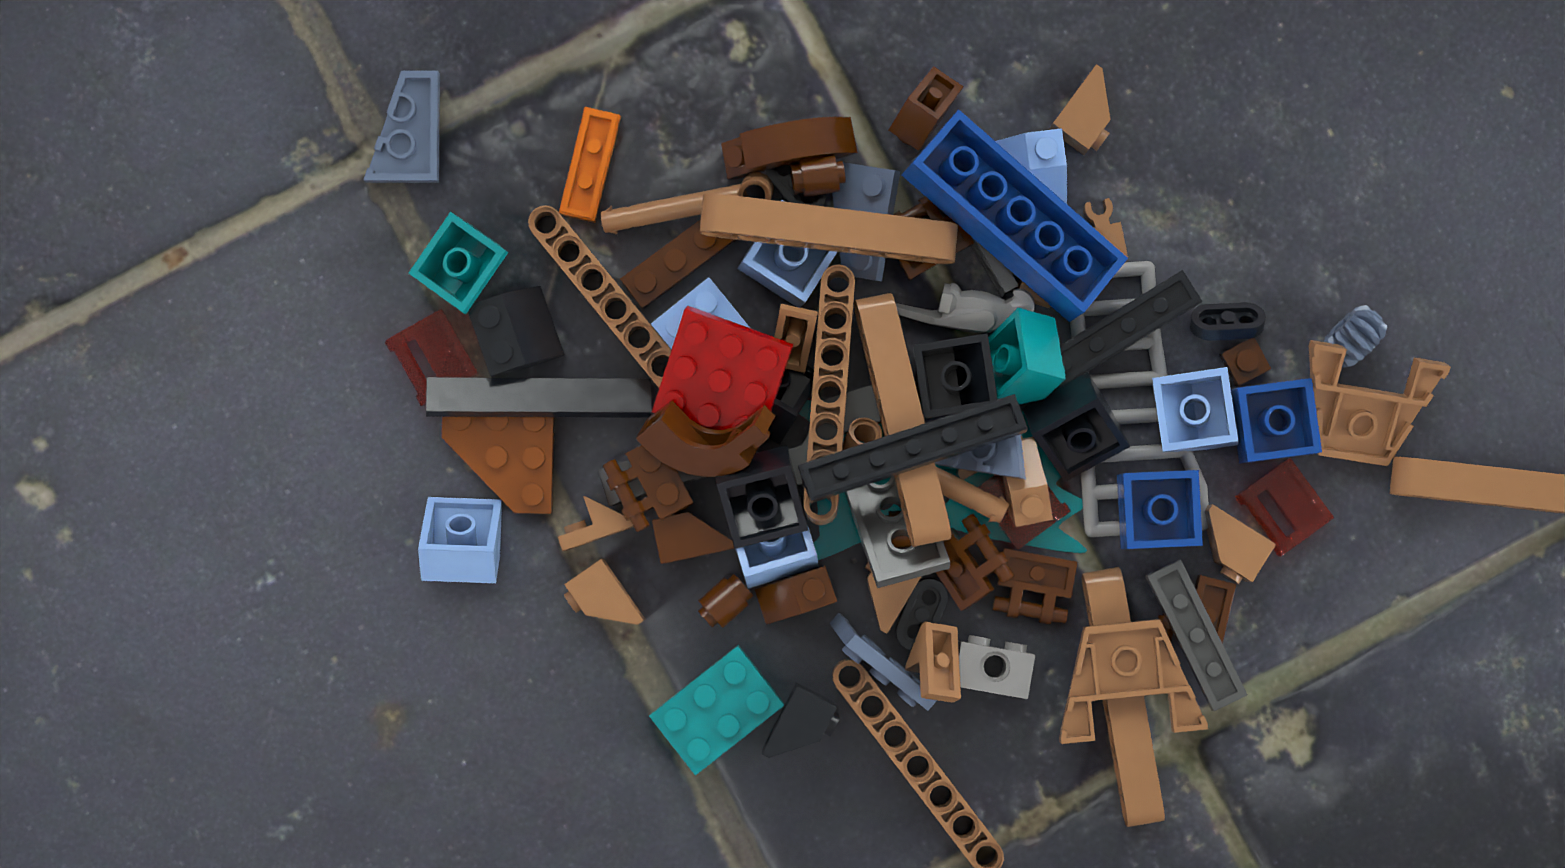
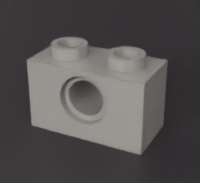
[958,635,1035,699]

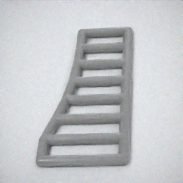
[1070,261,1209,537]

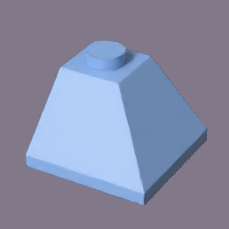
[995,128,1067,204]

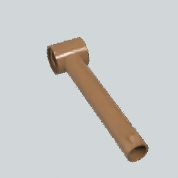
[601,172,774,234]
[843,418,1010,523]

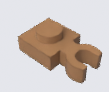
[1083,198,1128,257]

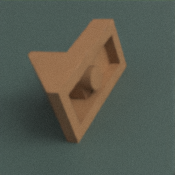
[558,496,634,551]
[905,622,961,703]

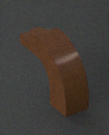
[721,116,858,179]
[636,401,775,477]

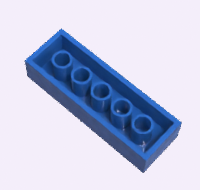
[901,109,1128,322]

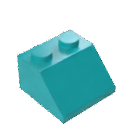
[409,212,508,314]
[988,308,1065,404]

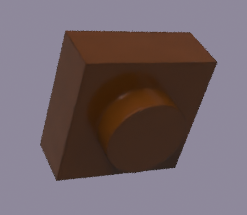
[1219,338,1271,387]

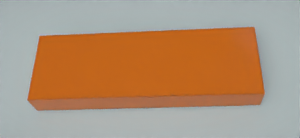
[559,107,621,223]

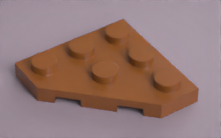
[442,417,555,514]

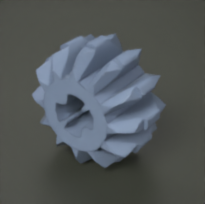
[1324,305,1387,368]

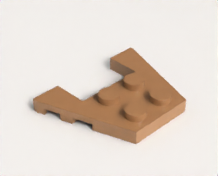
[1309,340,1451,466]
[1059,619,1208,744]

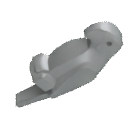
[896,283,1035,334]

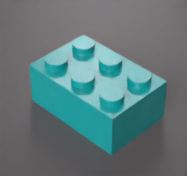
[649,644,784,775]

